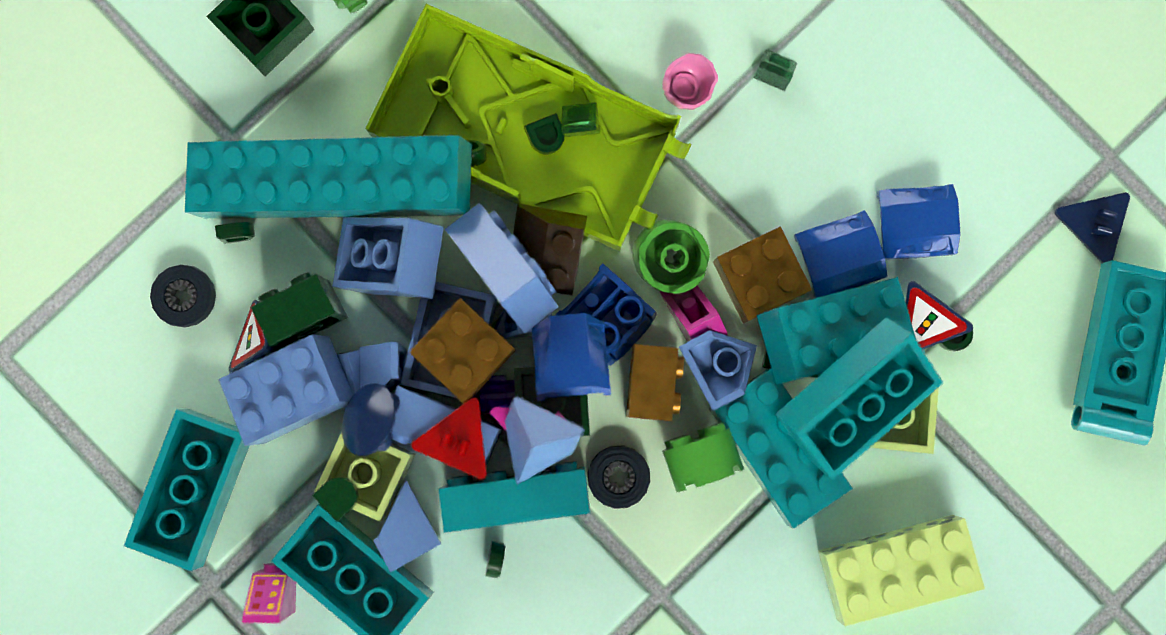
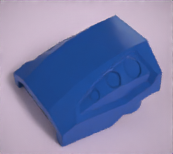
[877,184,960,260]
[794,210,888,298]
[555,263,657,366]
[532,313,611,401]

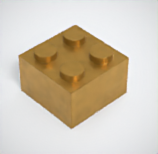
[713,226,812,324]
[409,298,516,403]
[626,344,684,421]

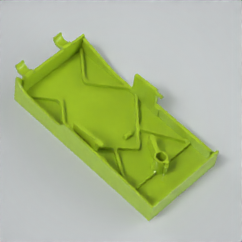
[365,4,692,252]

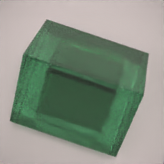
[754,50,797,91]
[561,102,600,137]

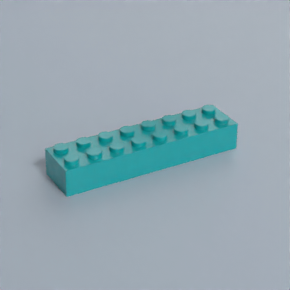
[185,135,472,219]

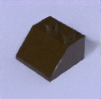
[513,203,587,296]

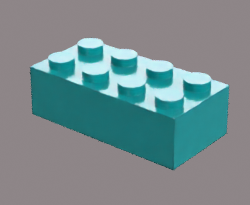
[757,277,917,385]
[775,317,943,480]
[709,369,853,529]
[123,409,249,571]
[438,461,590,533]
[271,504,434,635]

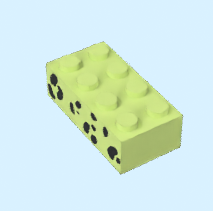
[818,515,985,626]

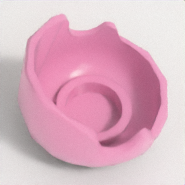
[662,53,718,110]

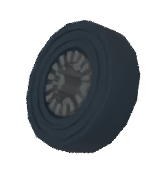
[150,264,216,328]
[587,445,650,509]

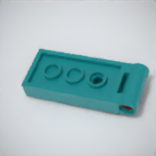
[1071,260,1166,446]

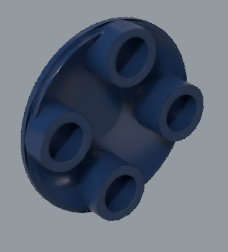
[342,383,400,456]

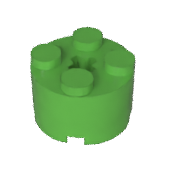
[632,220,710,294]
[662,423,744,492]

